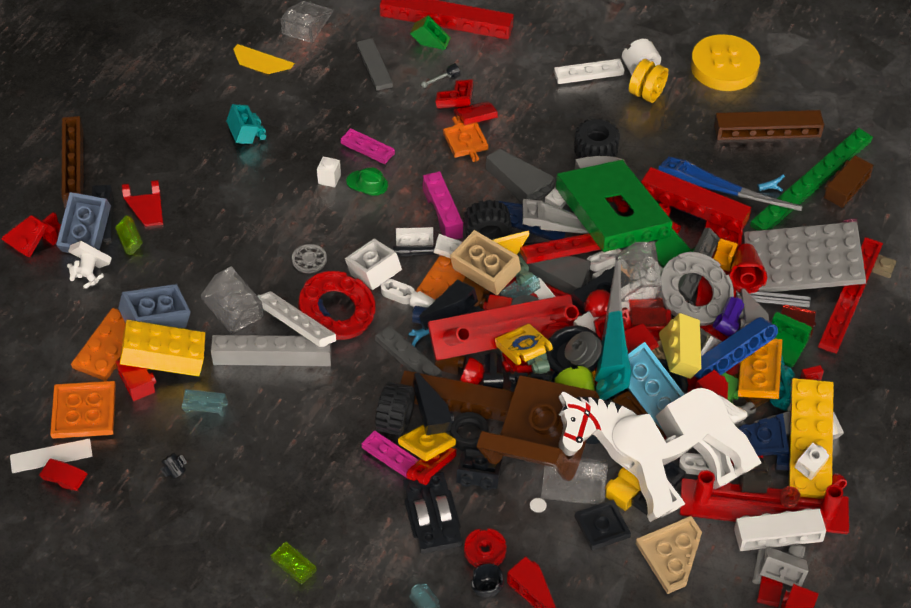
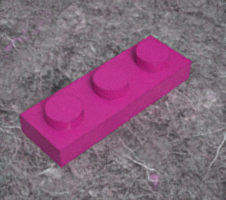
[341,128,395,164]
[361,430,419,478]

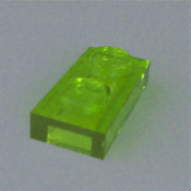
[115,215,143,255]
[271,542,317,585]

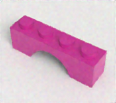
[423,171,463,239]

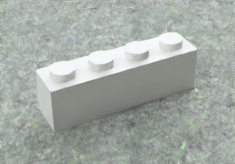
[734,508,826,551]

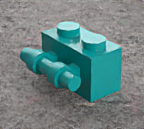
[226,104,266,144]

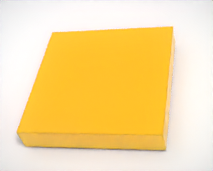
[398,425,456,461]

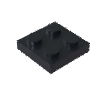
[575,500,631,551]

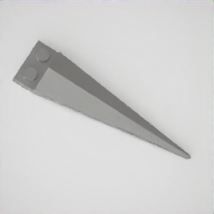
[522,199,657,241]

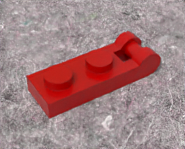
[406,448,456,485]

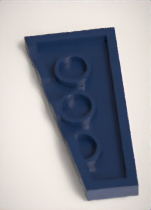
[738,413,789,456]

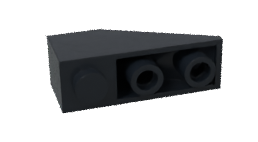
[419,279,478,330]

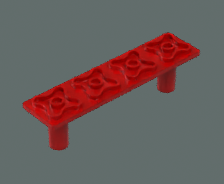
[428,294,579,361]
[680,470,849,534]

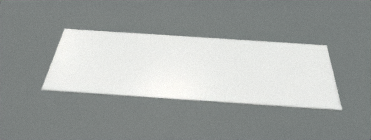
[10,438,93,473]

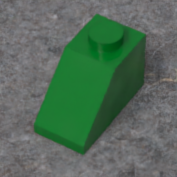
[410,15,450,50]

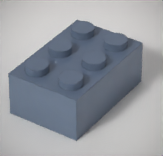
[56,192,111,253]
[118,284,191,328]

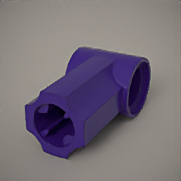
[713,296,744,338]

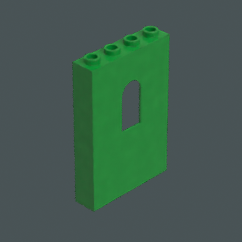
[556,160,673,252]

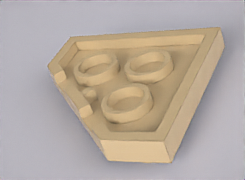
[635,516,702,594]

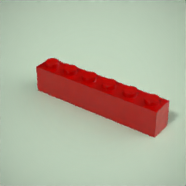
[641,167,752,234]

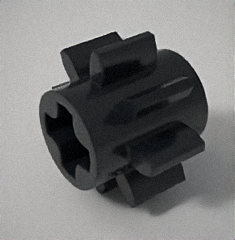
[161,453,187,479]

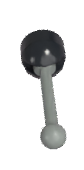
[421,63,461,88]

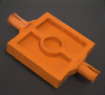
[443,116,488,162]

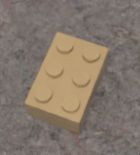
[450,230,521,295]

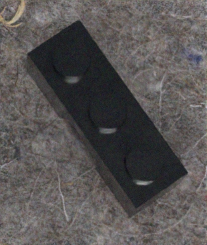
[572,266,631,315]

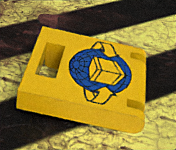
[495,324,553,365]

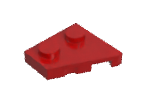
[1,215,48,257]

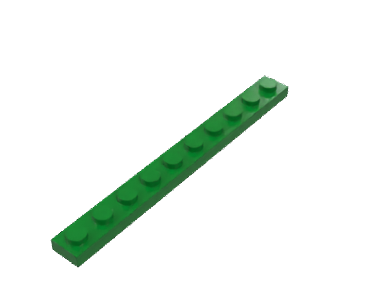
[750,128,873,231]

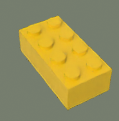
[120,320,205,376]

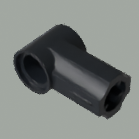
[483,352,503,389]

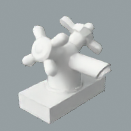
[67,241,112,288]

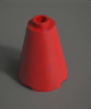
[729,243,767,294]

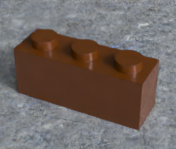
[824,155,874,208]

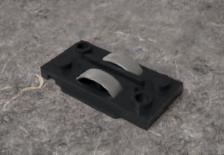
[403,472,462,554]

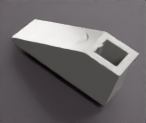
[736,288,769,330]

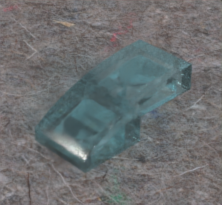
[500,275,541,301]

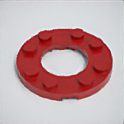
[298,271,375,340]

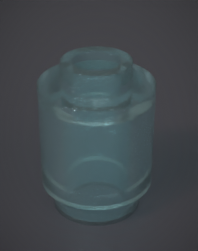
[409,584,440,608]

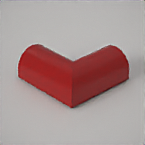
[435,79,473,109]

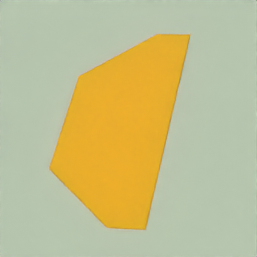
[233,44,295,74]

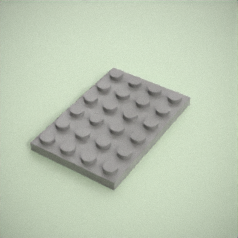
[744,222,866,292]

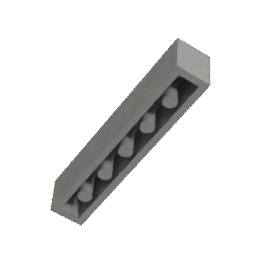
[211,335,332,366]

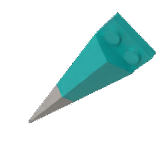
[595,260,631,400]

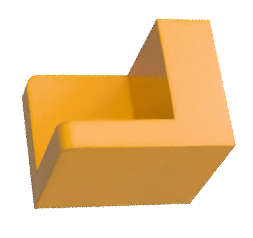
[713,239,738,271]

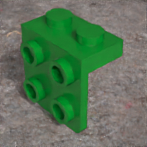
[649,229,696,268]
[772,312,812,367]

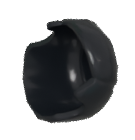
[471,563,504,598]

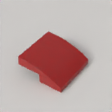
[454,101,498,125]

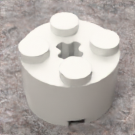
[622,39,661,75]

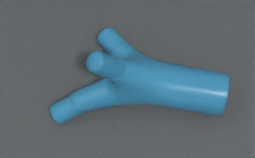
[757,174,785,192]
[409,329,430,347]

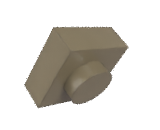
[872,255,897,278]

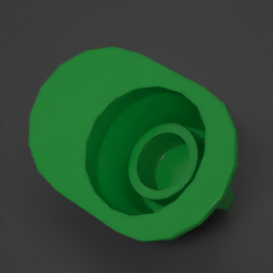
[346,167,388,196]

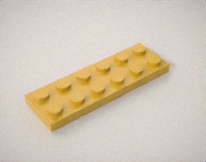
[788,378,833,499]

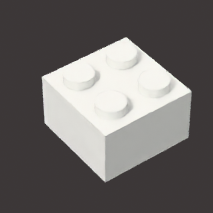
[345,239,402,290]

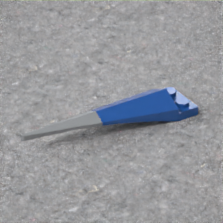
[658,156,802,211]

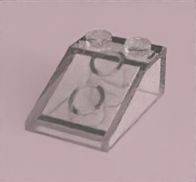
[281,1,333,43]

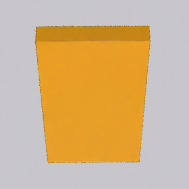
[738,339,782,399]

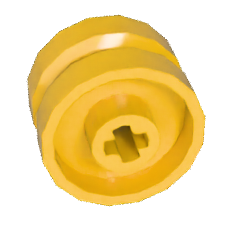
[629,59,669,103]

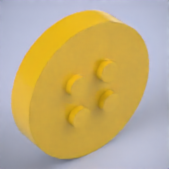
[691,34,760,91]

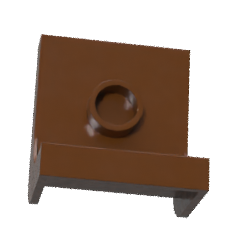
[477,375,600,481]

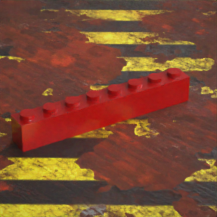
[380,0,514,40]

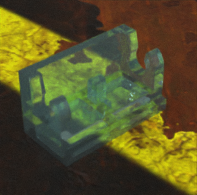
[182,389,228,416]

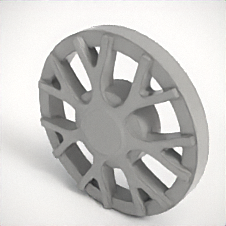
[292,244,327,273]

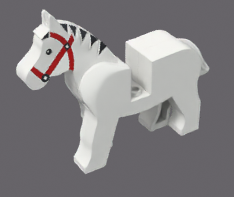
[559,388,761,522]

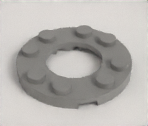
[658,252,734,326]

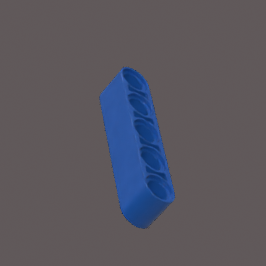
[694,317,778,379]

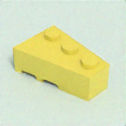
[659,313,701,379]

